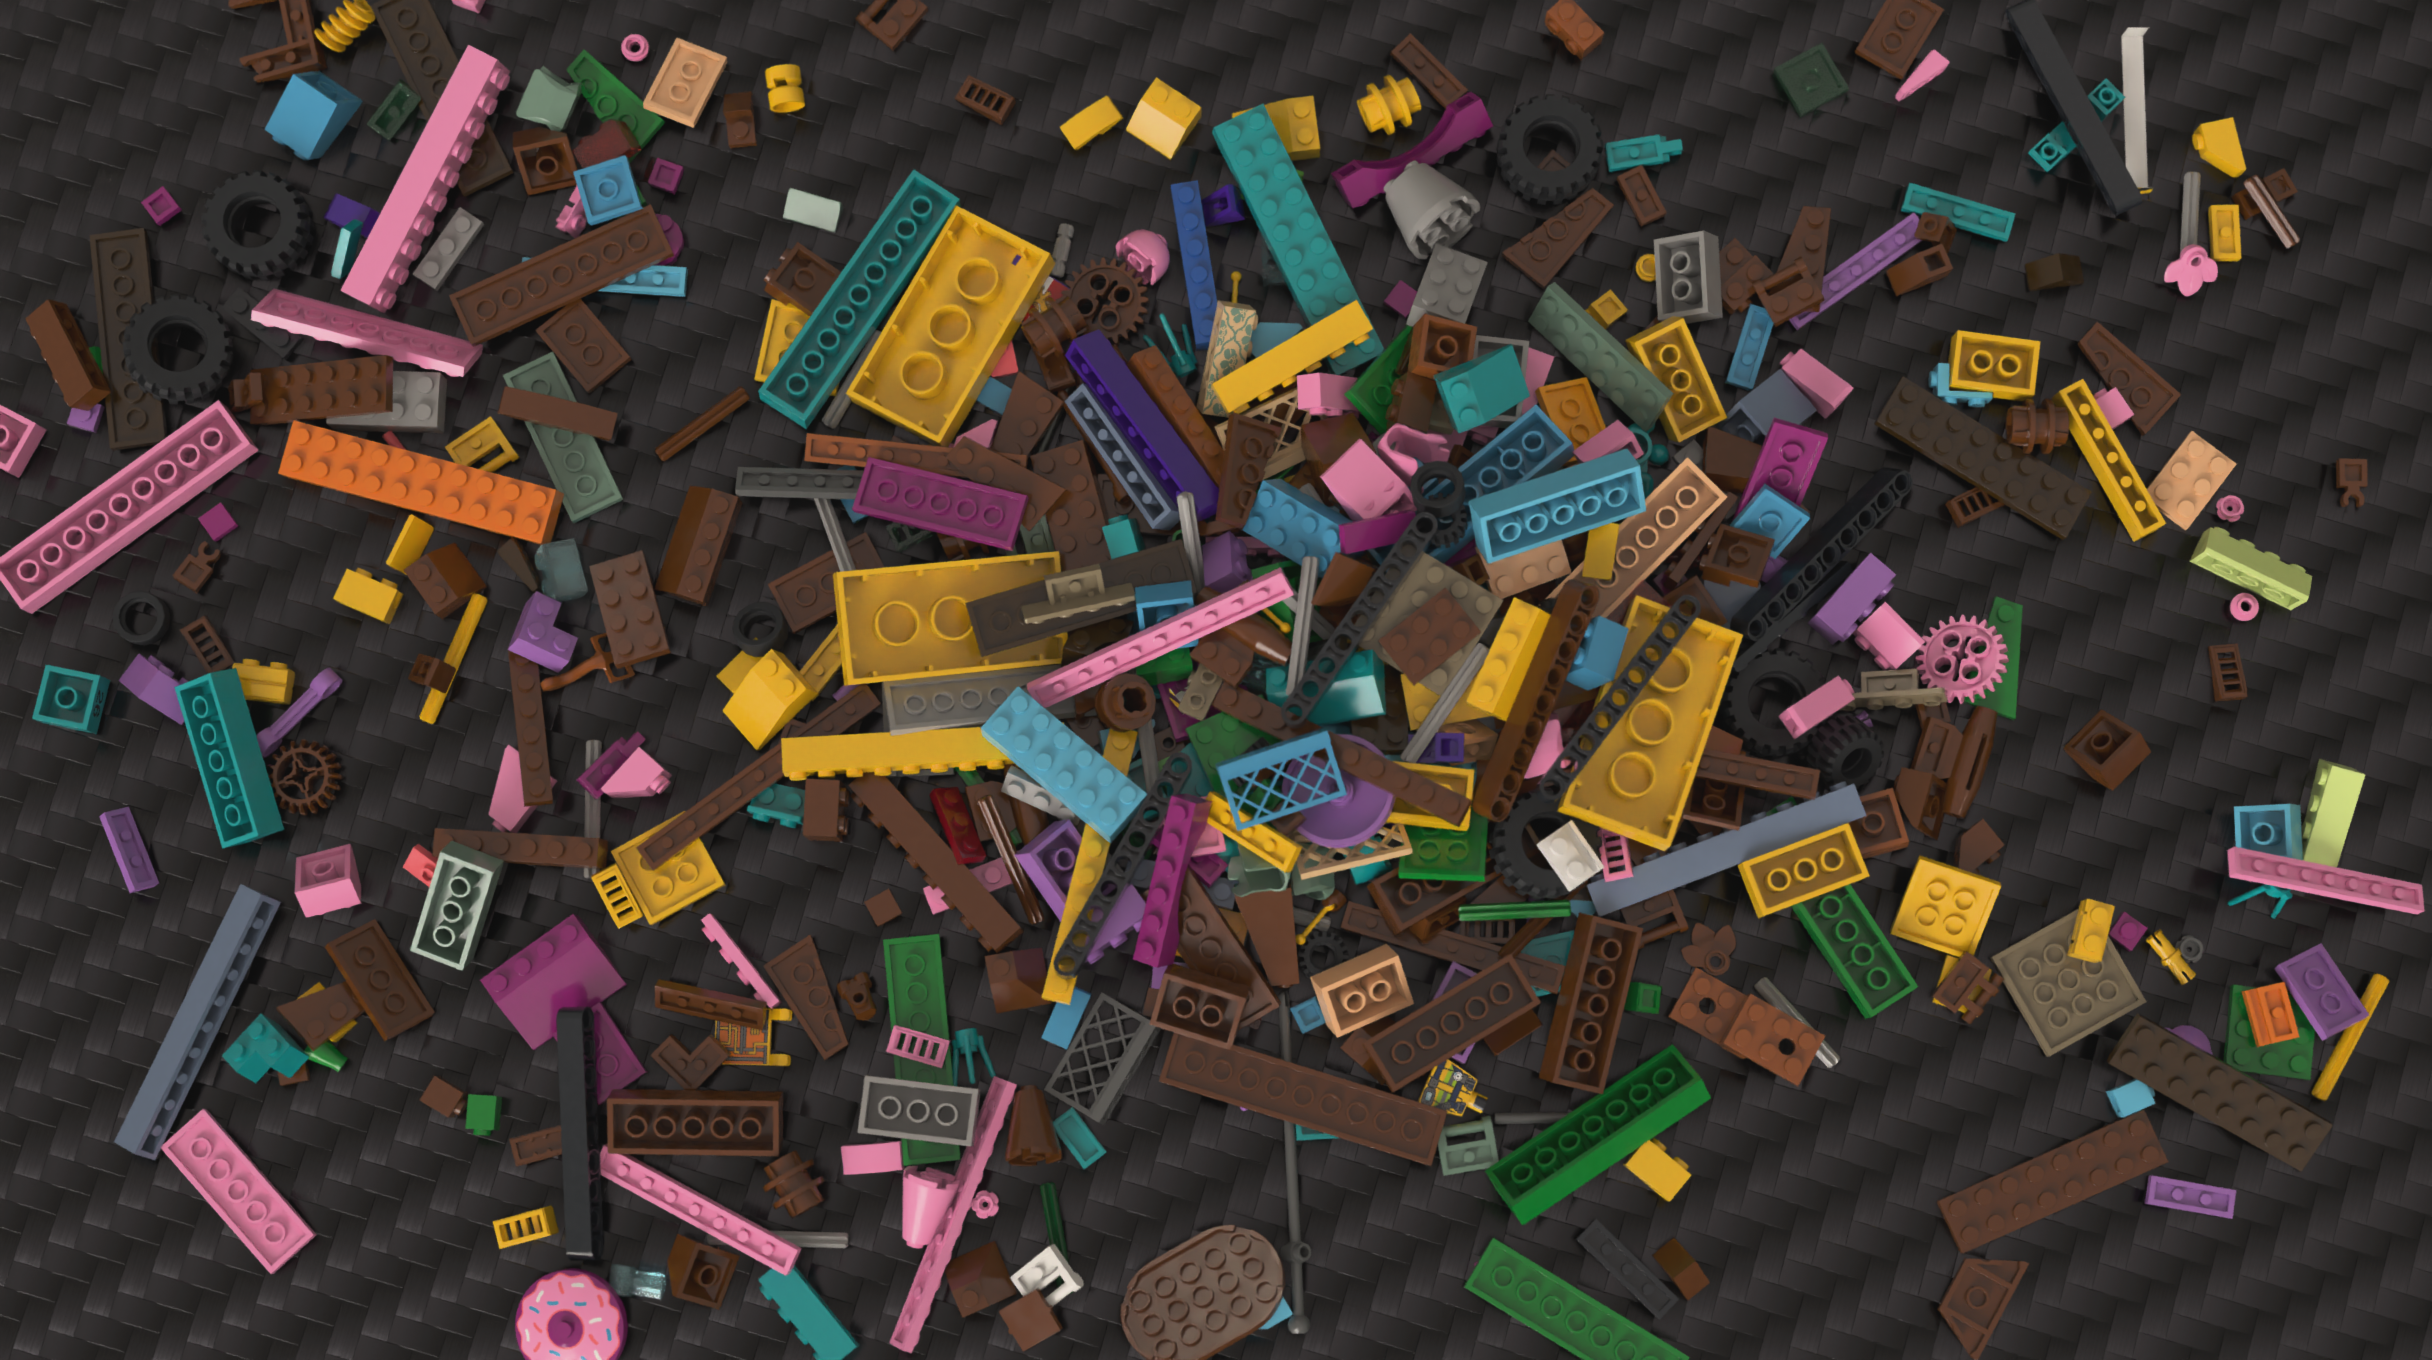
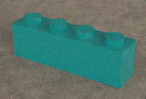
[758,1265,859,1360]

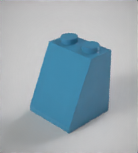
[265,71,362,160]

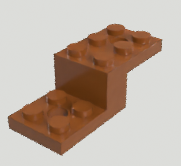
[1668,967,1825,1086]

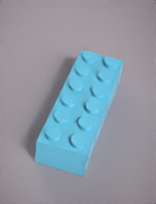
[1469,448,1646,564]
[981,686,1147,844]

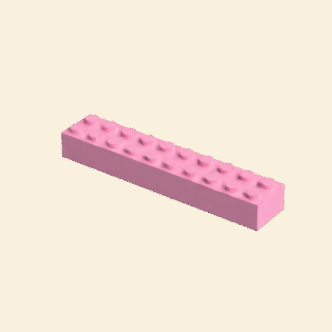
[341,45,510,314]
[0,400,258,614]

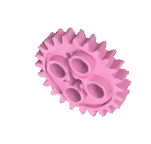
[1916,615,2009,704]

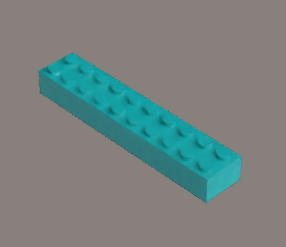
[1212,104,1384,376]
[758,169,960,429]

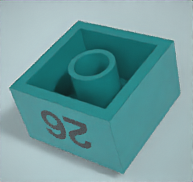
[32,665,110,734]

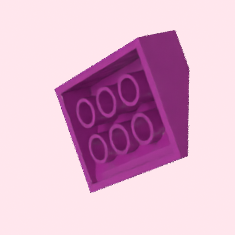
[480,914,627,1050]

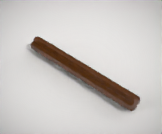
[978,794,1045,924]

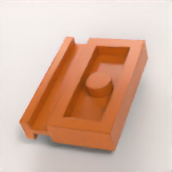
[2242,982,2299,1047]

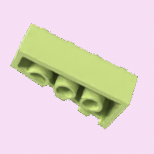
[2301,759,2365,867]

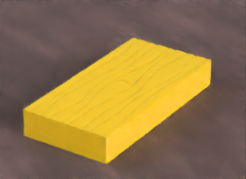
[846,205,1056,447]
[833,551,1068,686]
[1557,595,1743,851]

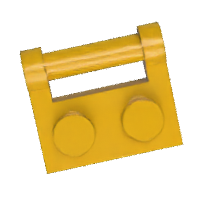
[445,416,520,473]

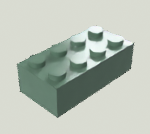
[410,840,504,971]

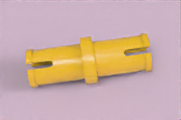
[2146,930,2196,985]

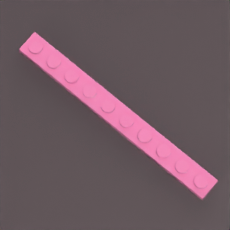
[1027,567,1294,708]
[889,1076,1017,1353]

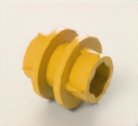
[1357,75,1422,135]

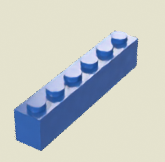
[1171,180,1217,351]

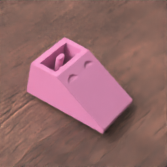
[1320,439,1417,522]

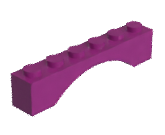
[1331,92,1493,208]
[1133,793,1212,968]

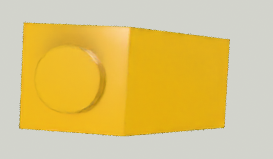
[2192,117,2246,178]

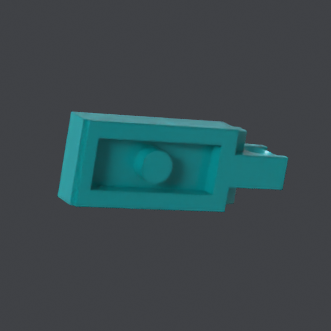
[1605,135,1683,172]

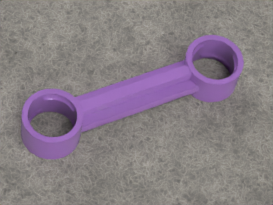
[257,668,342,759]

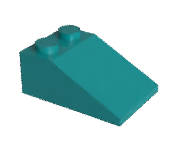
[1433,344,1530,434]

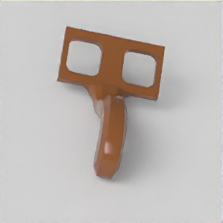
[540,633,635,691]

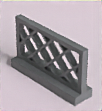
[1044,992,1161,1125]

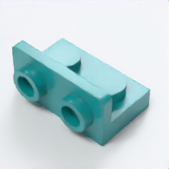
[747,783,805,828]

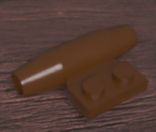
[1190,586,1292,689]
[1910,706,1998,819]
[965,764,1049,846]

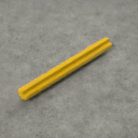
[420,593,487,724]
[2312,974,2389,1101]

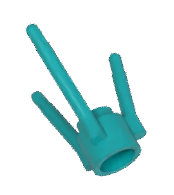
[1143,313,1198,379]
[2228,884,2292,919]
[952,1028,996,1086]

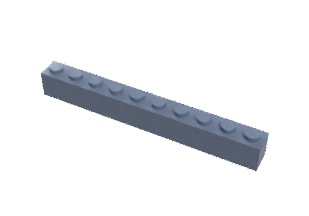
[1586,781,1867,917]
[114,884,281,1160]

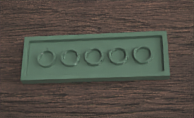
[1528,282,1674,432]
[503,352,624,523]

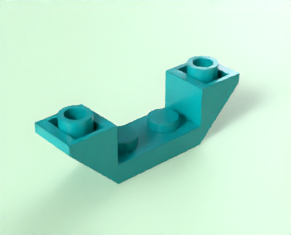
[2028,78,2125,172]

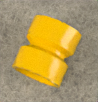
[765,64,805,112]

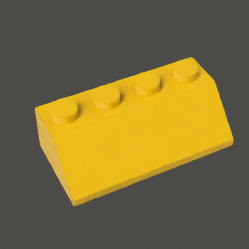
[1466,597,1551,722]

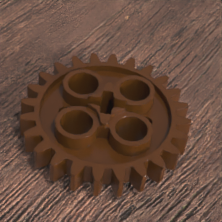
[1061,257,1150,346]

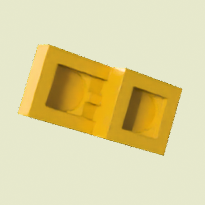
[1060,96,1123,150]
[1585,289,1628,330]

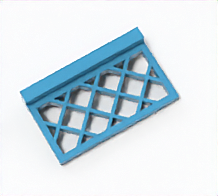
[1215,728,1347,831]

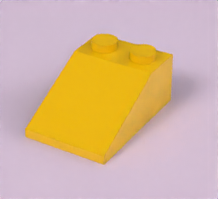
[1232,96,1320,161]
[722,649,818,751]

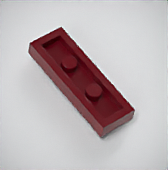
[929,787,986,864]

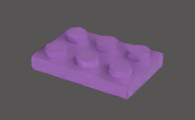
[2274,943,2369,1041]

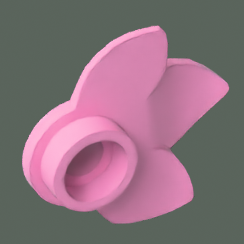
[2164,244,2218,296]

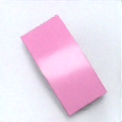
[841,1141,904,1175]

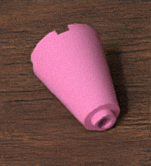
[902,1166,960,1248]

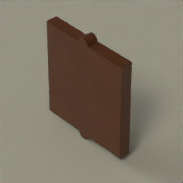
[999,1288,1063,1351]

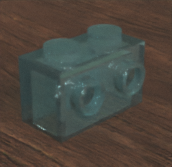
[535,538,588,602]

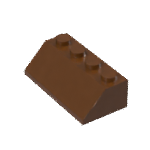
[654,486,743,607]

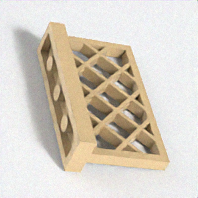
[1215,387,1328,480]
[1288,823,1412,880]

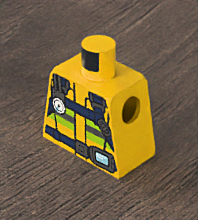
[1417,1059,1488,1117]

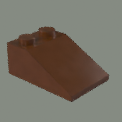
[1682,778,1745,831]

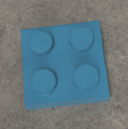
[573,155,643,225]
[1730,484,1810,559]

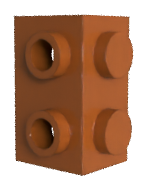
[1544,0,1604,60]

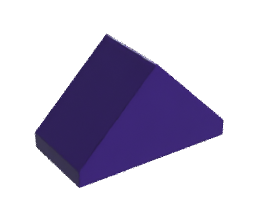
[1201,184,1246,227]

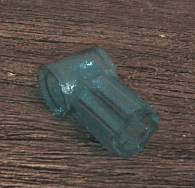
[608,1264,667,1300]

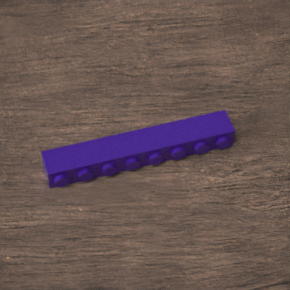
[1065,329,1219,522]

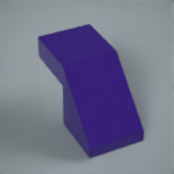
[324,194,380,238]

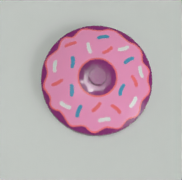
[515,1269,628,1360]

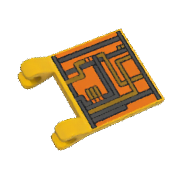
[715,1009,793,1066]

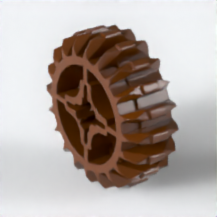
[267,739,343,815]

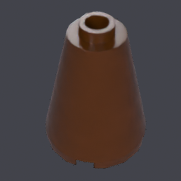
[1005,1085,1062,1166]

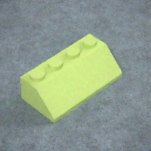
[2190,527,2312,610]

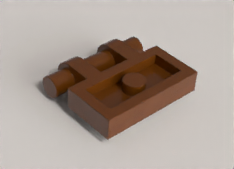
[1931,951,2004,1024]

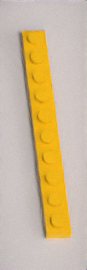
[1042,729,1138,1005]

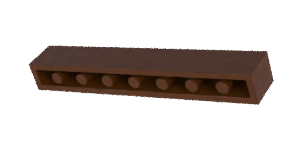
[848,772,1023,954]

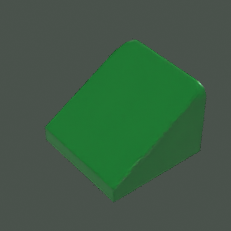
[1624,982,1661,1014]

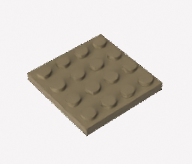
[1347,545,1503,696]
[1990,908,2146,1057]

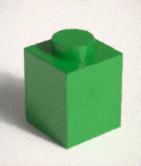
[465,1094,502,1136]

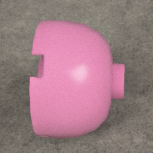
[1116,229,1170,285]

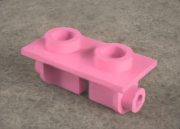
[556,185,588,238]

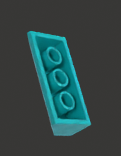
[1266,649,1386,726]

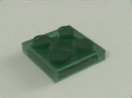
[1773,43,1849,117]

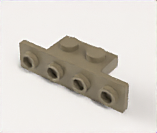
[1021,564,1136,624]
[1178,664,1224,721]
[1840,669,1947,712]

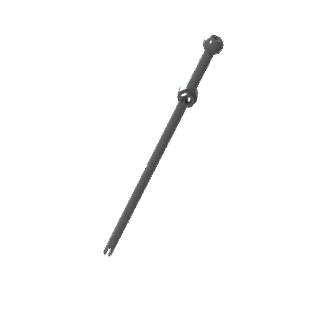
[1278,991,1311,1334]

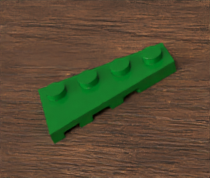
[566,49,666,163]
[1963,596,2023,720]

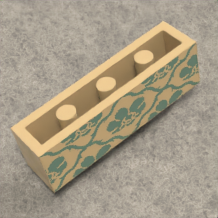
[1197,300,1258,418]

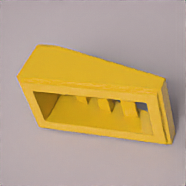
[591,863,643,928]
[493,1206,559,1249]

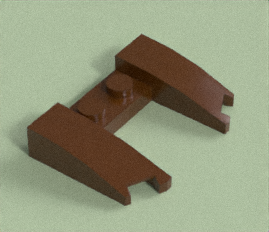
[228,0,327,82]

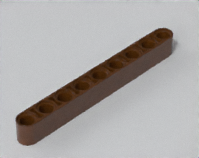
[1472,579,1599,822]

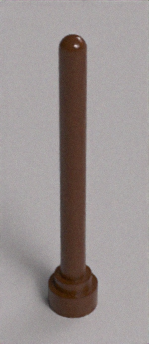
[1057,390,1132,504]

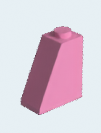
[1780,349,1854,419]
[1778,676,1855,740]
[488,744,557,833]

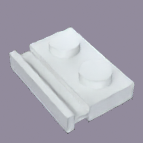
[1536,820,1604,892]

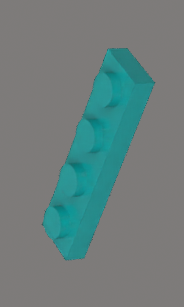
[1901,183,2015,242]

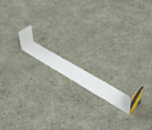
[2121,28,2155,195]

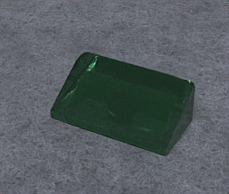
[367,79,422,141]

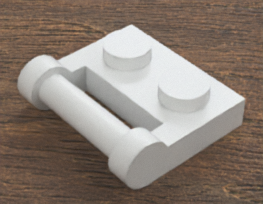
[1010,1244,1084,1306]

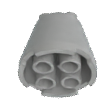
[1383,160,1480,259]

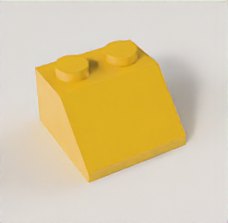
[1126,78,1202,160]

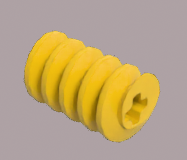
[314,0,375,53]

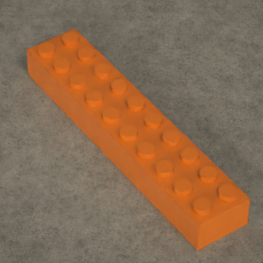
[278,420,564,547]

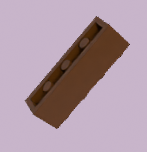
[25,299,111,411]

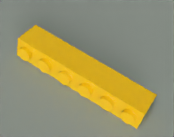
[1211,300,1373,415]
[2052,379,2166,542]

